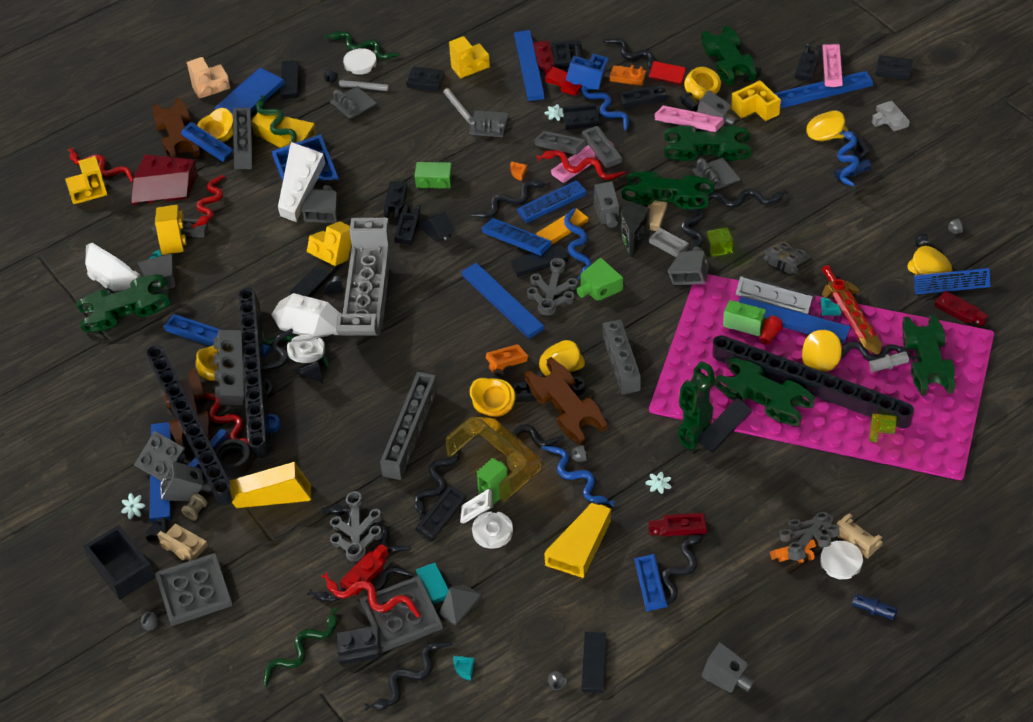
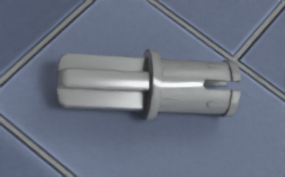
[869,352,909,373]

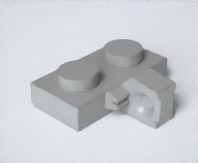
[872,101,910,131]

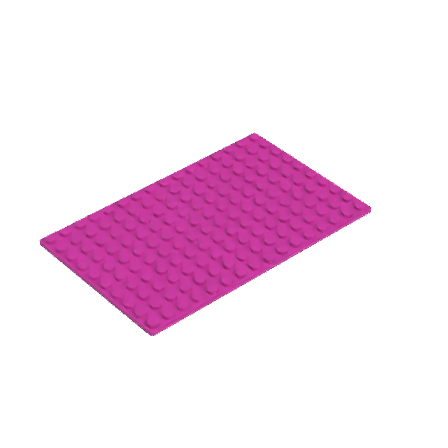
[649,274,994,480]

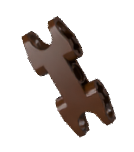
[152,98,200,158]
[524,357,607,446]
[163,368,213,452]

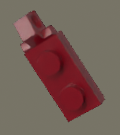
[533,41,555,76]
[934,291,988,327]
[648,513,707,536]

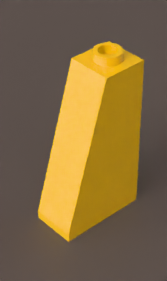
[251,113,317,148]
[229,462,311,508]
[544,503,611,578]

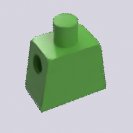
[577,258,623,301]

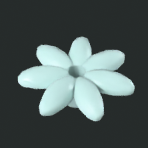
[544,104,563,121]
[645,472,671,494]
[121,493,145,519]

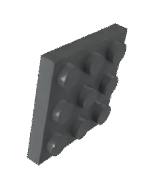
[155,553,233,626]
[360,576,443,652]

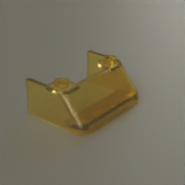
[446,417,542,502]

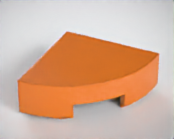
[510,162,528,181]

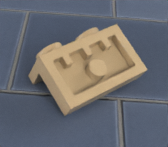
[157,524,208,561]

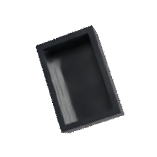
[83,525,155,600]

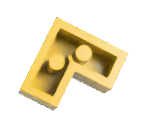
[449,36,490,79]
[731,81,781,121]
[65,157,107,205]
[155,205,187,255]
[307,222,351,266]

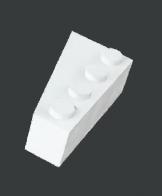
[278,142,325,222]

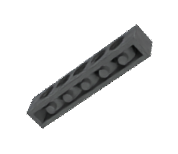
[380,372,438,480]

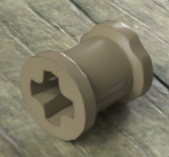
[181,494,208,521]

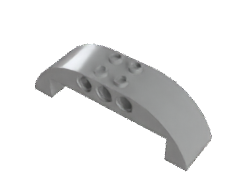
[336,218,389,336]

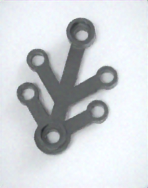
[527,258,578,316]
[330,491,383,562]
[779,512,840,560]

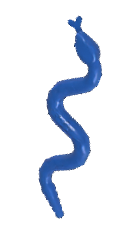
[581,85,629,131]
[837,130,860,186]
[564,208,592,279]
[541,446,615,507]

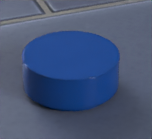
[268,414,280,433]

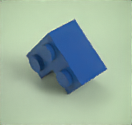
[566,53,609,90]

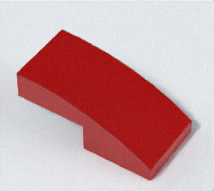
[546,67,582,96]

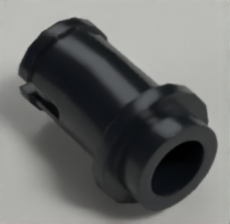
[680,92,699,112]

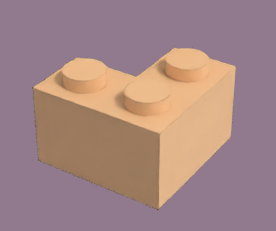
[187,57,230,99]

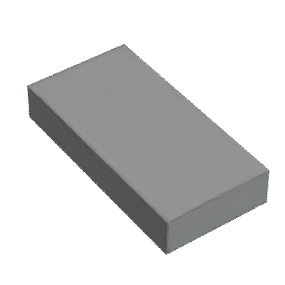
[649,228,689,257]

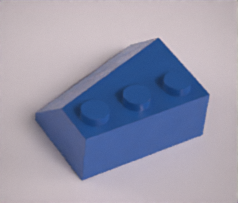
[271,134,338,181]

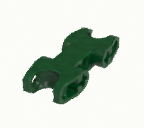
[701,26,756,86]
[664,126,751,161]
[622,171,714,209]
[76,275,171,332]
[902,315,955,396]
[714,358,816,426]
[678,361,715,450]

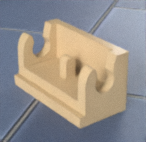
[836,513,883,559]

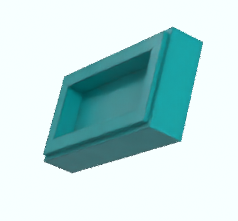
[416,562,449,605]

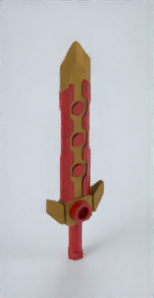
[822,265,882,354]

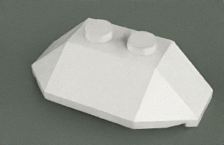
[85,243,140,292]
[272,293,340,338]

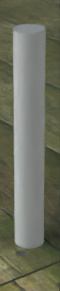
[339,80,389,91]
[444,88,473,123]

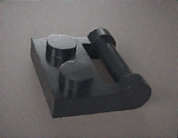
[552,40,582,69]

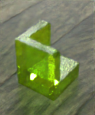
[707,227,733,257]
[869,413,897,442]

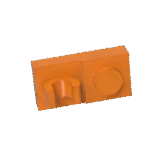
[610,65,646,86]
[485,344,528,373]
[770,540,816,563]

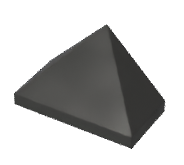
[439,585,481,626]

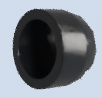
[324,69,338,83]
[915,234,928,248]

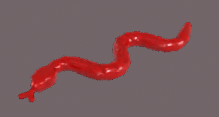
[68,148,133,182]
[536,150,625,180]
[191,175,225,228]
[205,393,250,447]
[321,572,421,618]

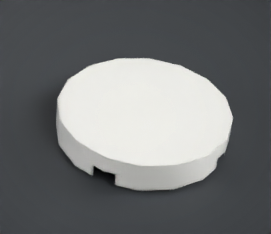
[343,49,377,74]
[287,334,325,363]
[472,511,513,549]
[820,541,863,579]

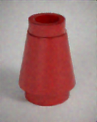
[759,316,783,345]

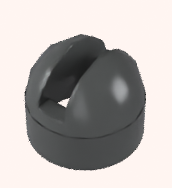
[948,218,963,234]
[571,445,587,462]
[141,612,159,631]
[548,671,567,691]

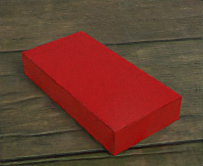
[649,61,686,85]

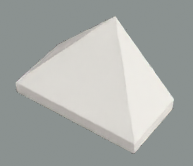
[460,489,493,524]

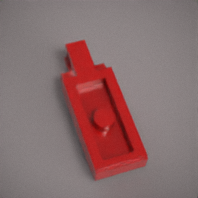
[340,544,389,595]

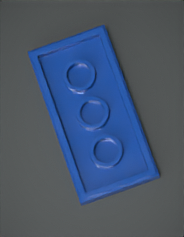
[215,68,285,115]

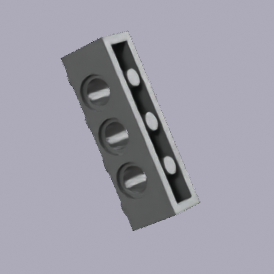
[233,108,252,169]
[603,319,641,394]
[213,330,244,405]

